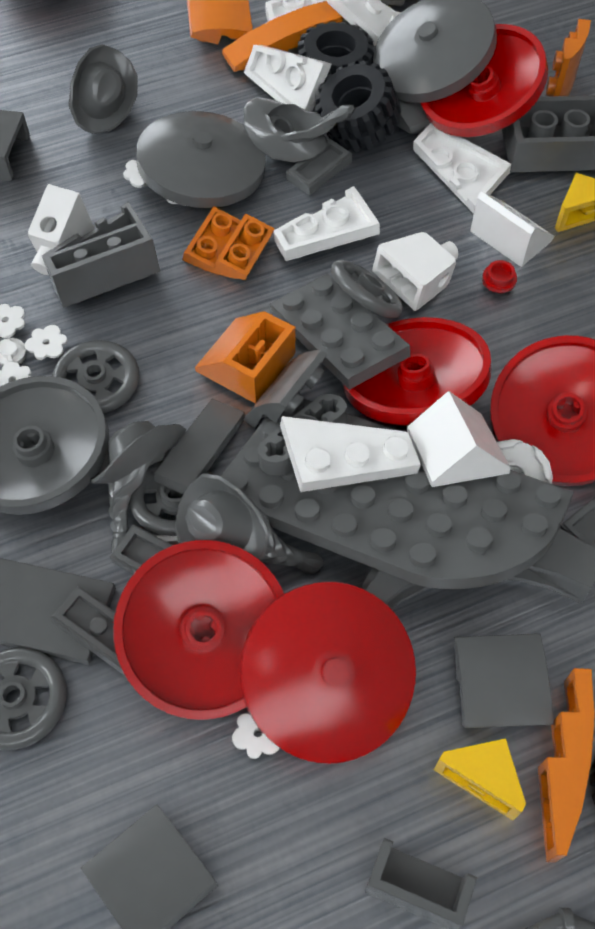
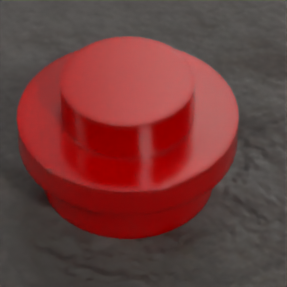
[482,260,517,293]

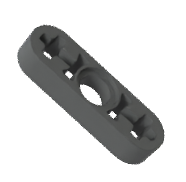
[258,394,347,476]

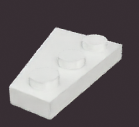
[413,123,512,214]

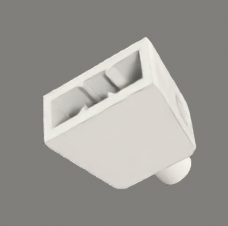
[28,184,95,275]
[372,232,458,311]

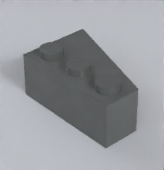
[42,201,161,308]

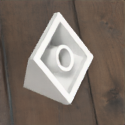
[470,192,555,267]
[407,391,510,487]

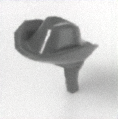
[69,44,138,134]
[244,98,354,162]
[90,421,187,553]
[174,473,324,574]

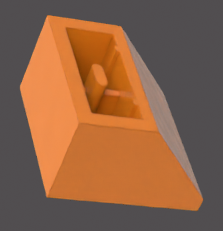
[195,311,296,404]

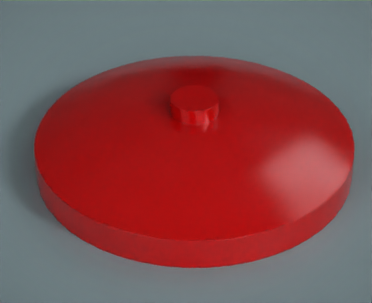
[421,24,548,137]
[343,317,492,425]
[490,335,595,486]
[113,540,284,720]
[240,582,416,764]

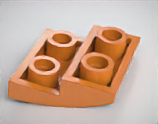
[187,0,253,45]
[546,19,591,96]
[182,206,275,280]

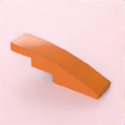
[222,1,343,72]
[538,668,595,863]

